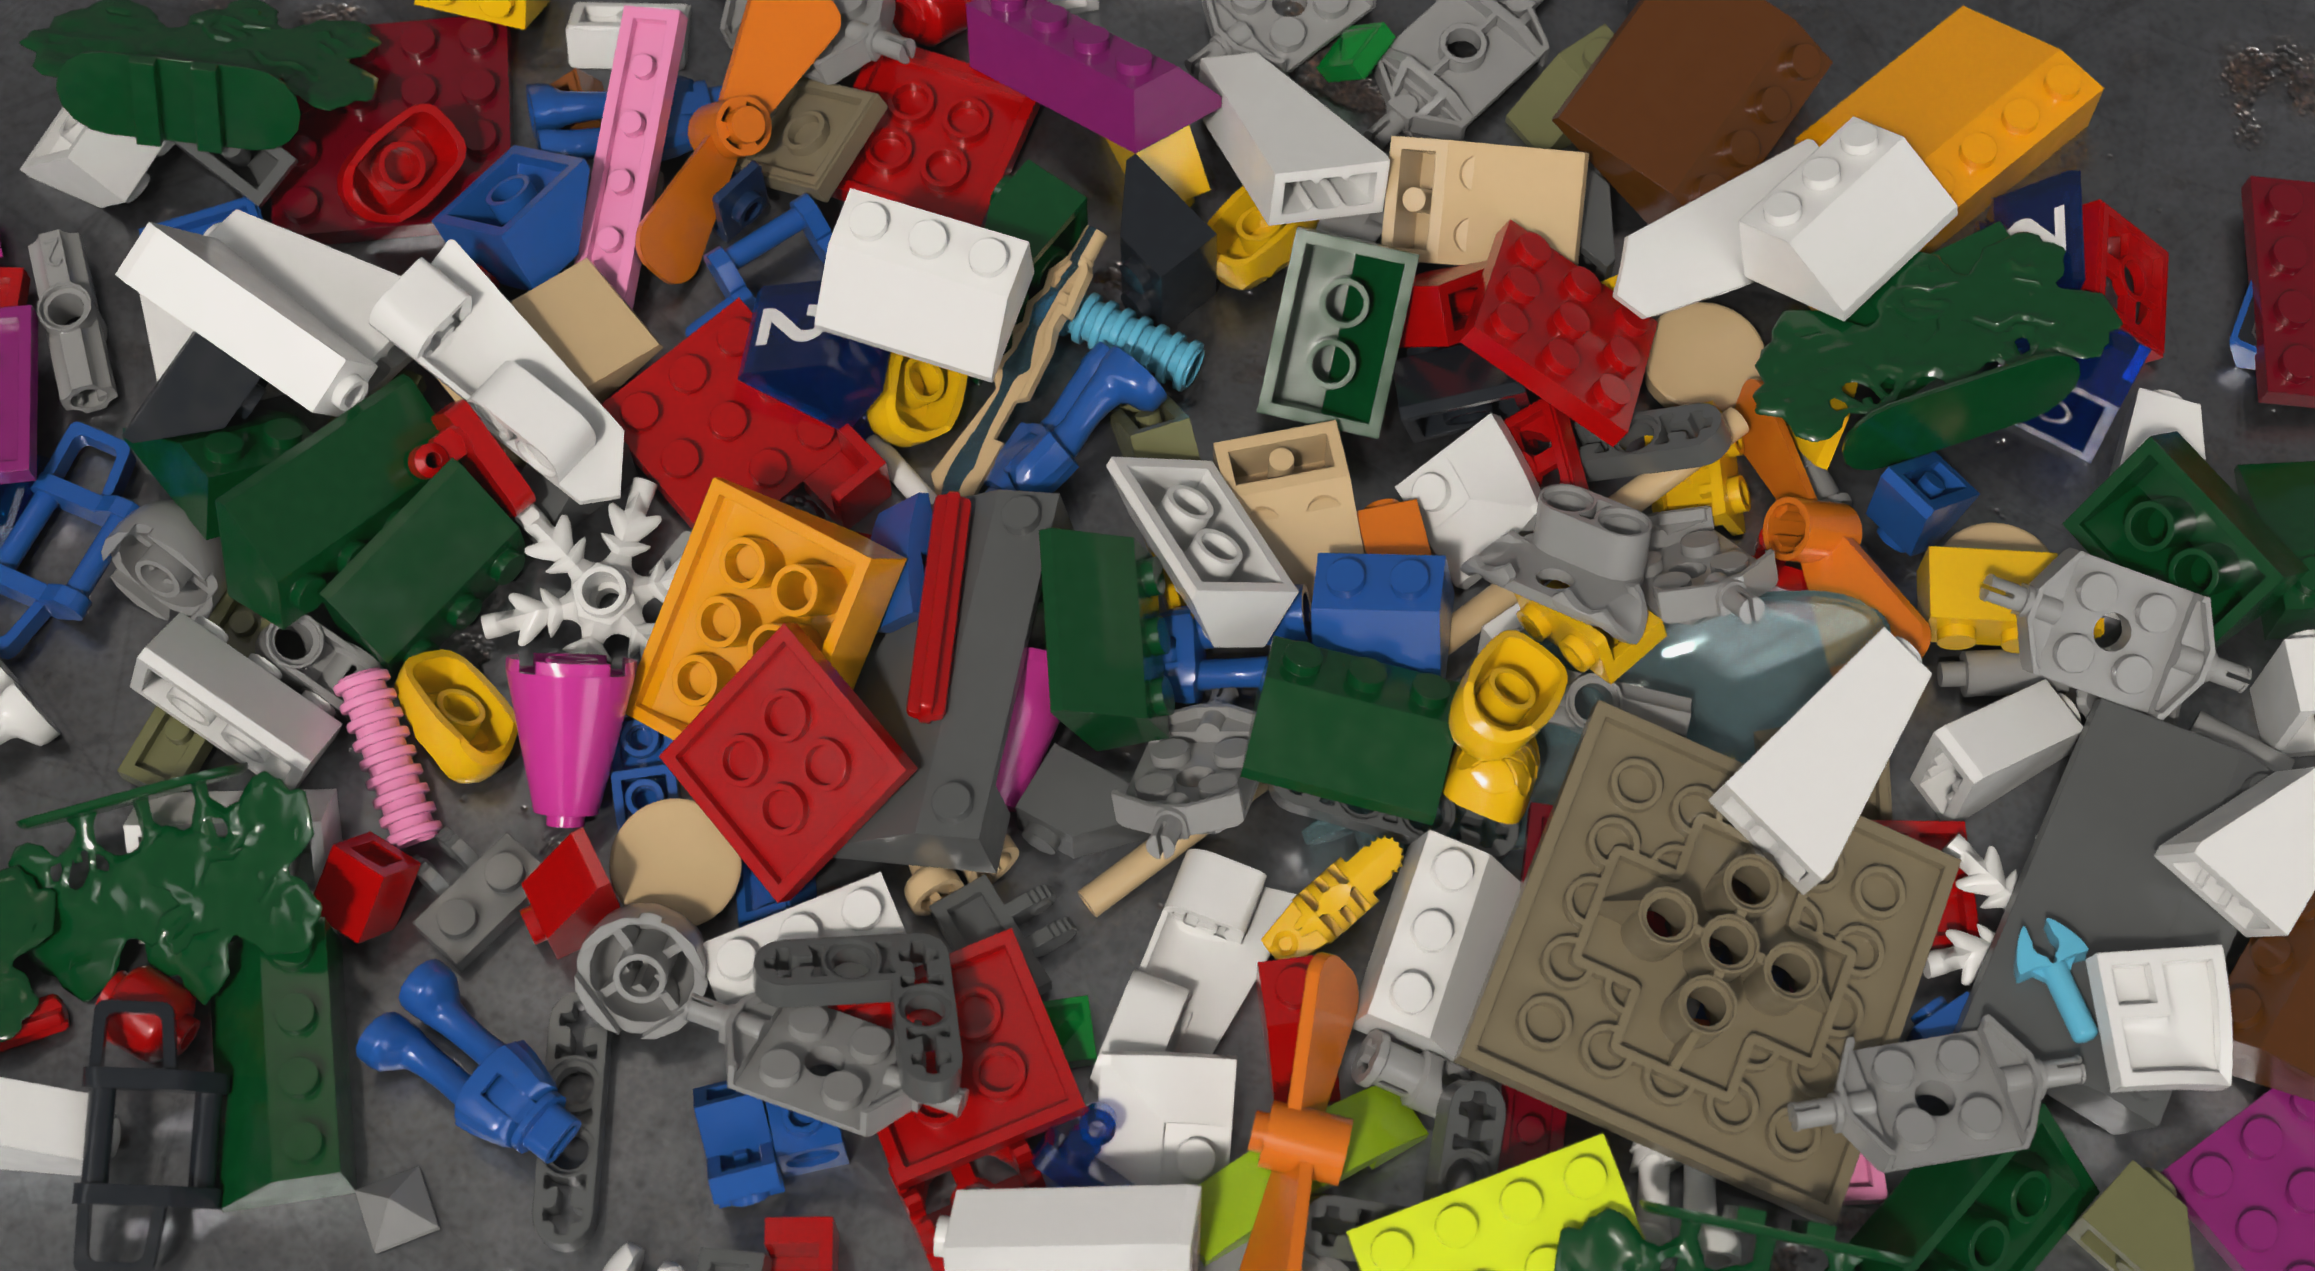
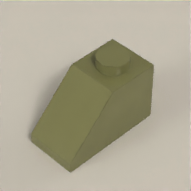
[1505,24,1614,150]
[1107,393,1200,460]
[2066,1160,2194,1271]

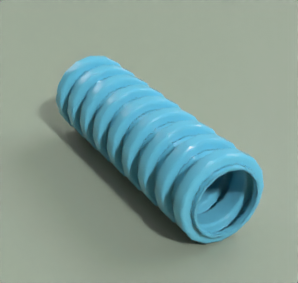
[1037,279,1205,392]

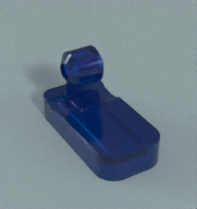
[1032,1102,1136,1187]

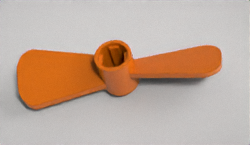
[635,0,841,285]
[1734,379,1931,677]
[1239,952,1359,1271]

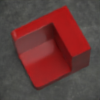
[803,423,892,529]
[313,831,421,944]
[764,1216,839,1271]

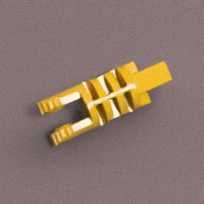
[1261,836,1404,960]

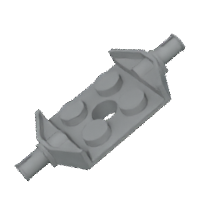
[720,0,916,85]
[1184,0,1377,81]
[1364,0,1549,150]
[1641,506,1778,626]
[1979,547,2252,720]
[1111,688,1259,859]
[683,974,969,1137]
[1788,1014,2086,1173]

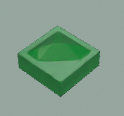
[1316,22,1396,82]
[1042,995,1097,1068]

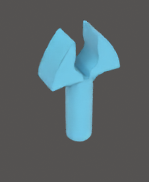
[2014,918,2098,1044]

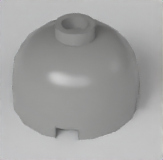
[101,500,227,621]
[575,903,709,1039]

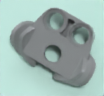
[1460,484,1652,644]

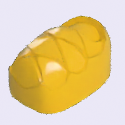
[1207,186,1320,291]
[867,350,968,447]
[1449,630,1568,761]
[394,649,518,783]
[1442,736,1540,824]

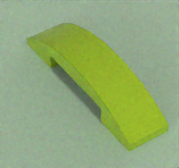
[1198,1086,1429,1267]

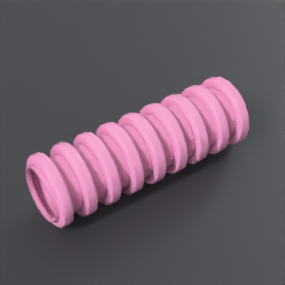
[333,667,443,849]

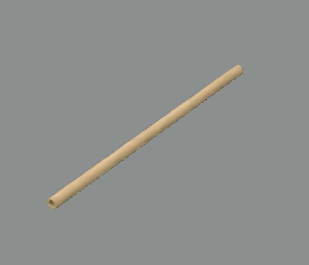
[1077,407,1749,918]

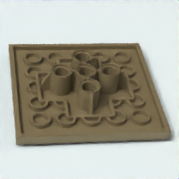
[1453,699,1961,1225]

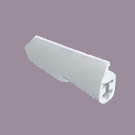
[1612,139,1819,319]
[369,239,624,505]
[1078,849,1297,1148]

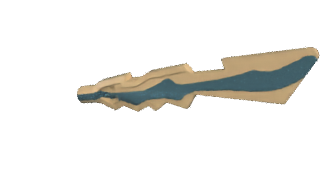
[931,225,1108,497]

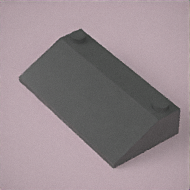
[832,489,1074,874]
[1953,698,2274,1135]

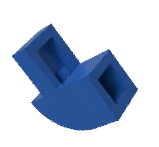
[693,1080,785,1209]

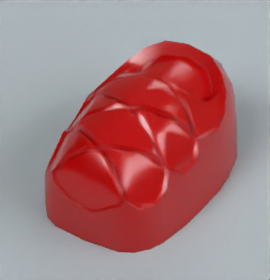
[337,104,467,224]

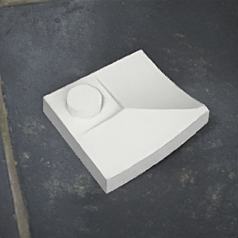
[1395,413,1541,590]
[2086,945,2233,1093]
[1093,1051,1237,1186]

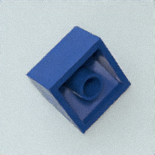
[432,145,590,291]
[1311,553,1455,679]

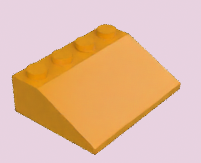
[1794,6,2104,254]
[626,477,907,740]

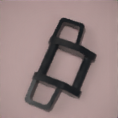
[72,1000,231,1271]

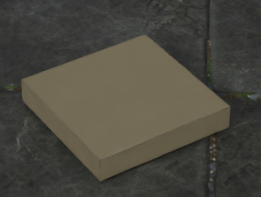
[734,77,888,202]

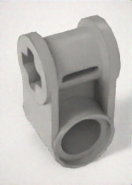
[255,614,384,723]

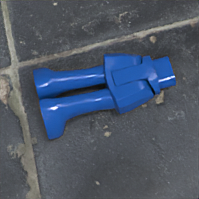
[526,75,724,161]
[984,342,1168,493]
[1160,584,1312,704]
[356,959,581,1164]

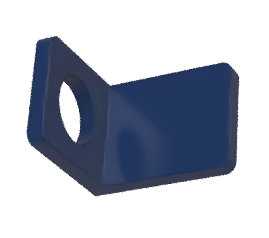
[712,160,770,243]

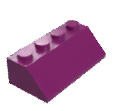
[966,0,1222,153]

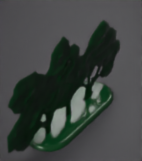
[1752,232,2123,470]
[8,762,322,1005]

